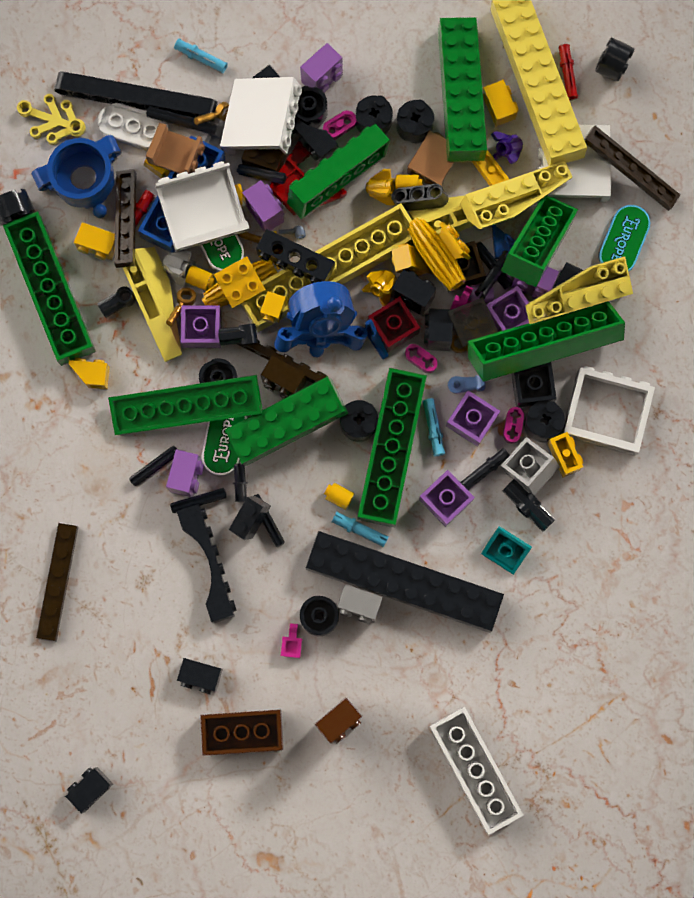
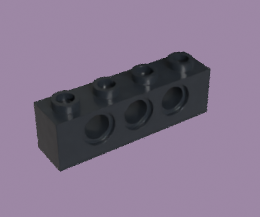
[256,229,335,283]

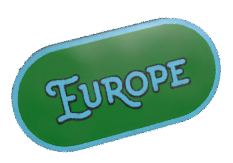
[599,205,650,272]

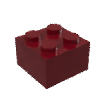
[368,297,420,352]

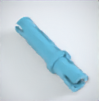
[174,38,228,73]
[422,398,445,457]
[332,511,389,548]

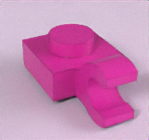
[450,285,474,320]
[280,623,302,658]

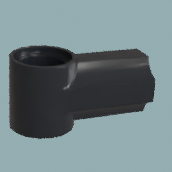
[97,286,136,318]
[218,324,258,346]

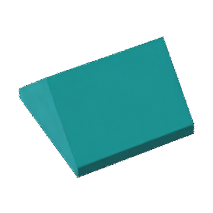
[481,526,532,575]

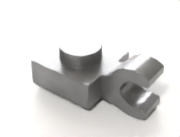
[205,120,225,150]

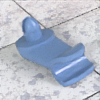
[448,375,486,394]

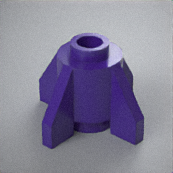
[491,131,523,164]

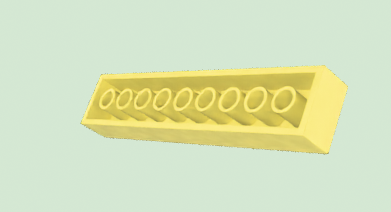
[491,0,587,166]
[241,203,414,332]

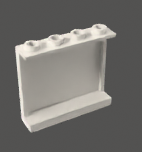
[220,77,302,155]
[538,125,611,202]
[155,162,249,252]

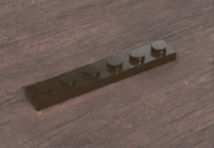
[584,125,680,211]
[114,169,136,268]
[237,339,327,384]
[36,523,79,641]

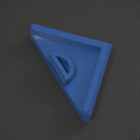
[492,224,516,259]
[365,319,389,360]

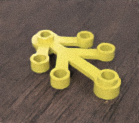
[17,94,86,145]

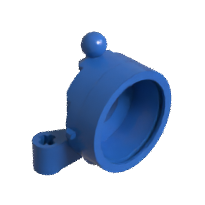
[31,135,121,218]
[274,281,368,358]

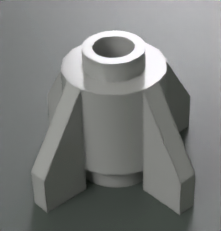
[162,250,197,287]

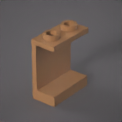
[146,123,205,174]
[407,131,455,187]

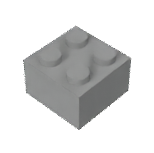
[501,437,560,496]
[337,585,382,624]

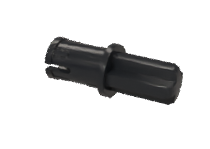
[233,463,248,502]

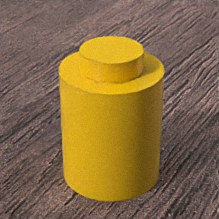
[395,174,423,190]
[185,265,215,291]
[324,482,355,510]

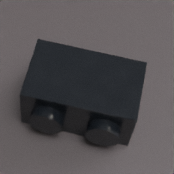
[229,496,271,540]
[177,658,223,695]
[65,767,113,814]

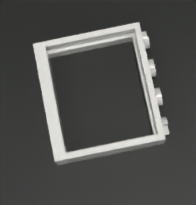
[562,366,655,456]

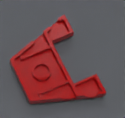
[270,142,347,216]

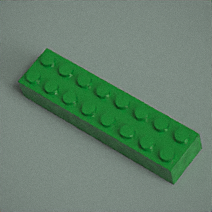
[438,17,487,161]
[3,211,96,366]
[468,301,625,382]
[357,368,427,528]

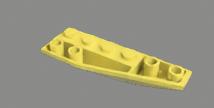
[460,161,573,230]
[409,195,475,234]
[122,247,182,362]
[525,257,633,324]

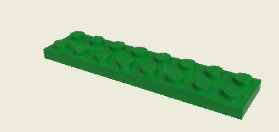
[108,375,263,435]

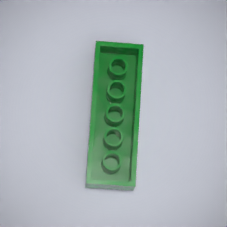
[287,124,390,220]
[501,195,578,287]
[225,376,349,466]

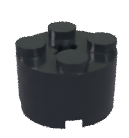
[595,37,635,81]
[295,86,328,128]
[356,95,393,135]
[396,99,434,143]
[0,189,35,226]
[199,358,238,383]
[340,400,378,442]
[524,401,565,442]
[300,596,339,636]

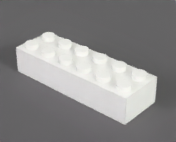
[429,707,524,835]

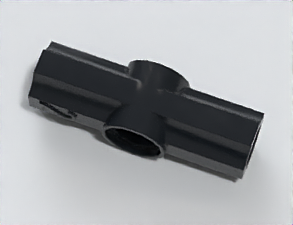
[502,479,555,532]

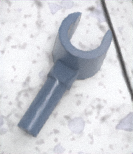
[279,226,306,239]

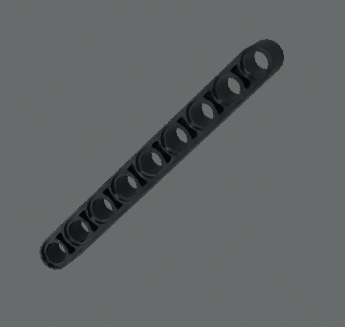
[54,72,218,122]

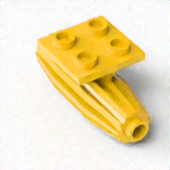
[408,218,471,291]
[202,256,277,308]

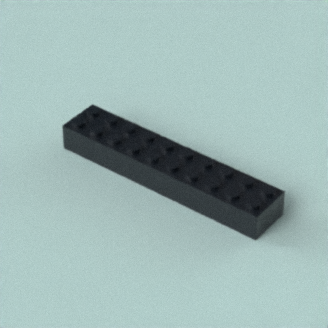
[306,531,504,633]

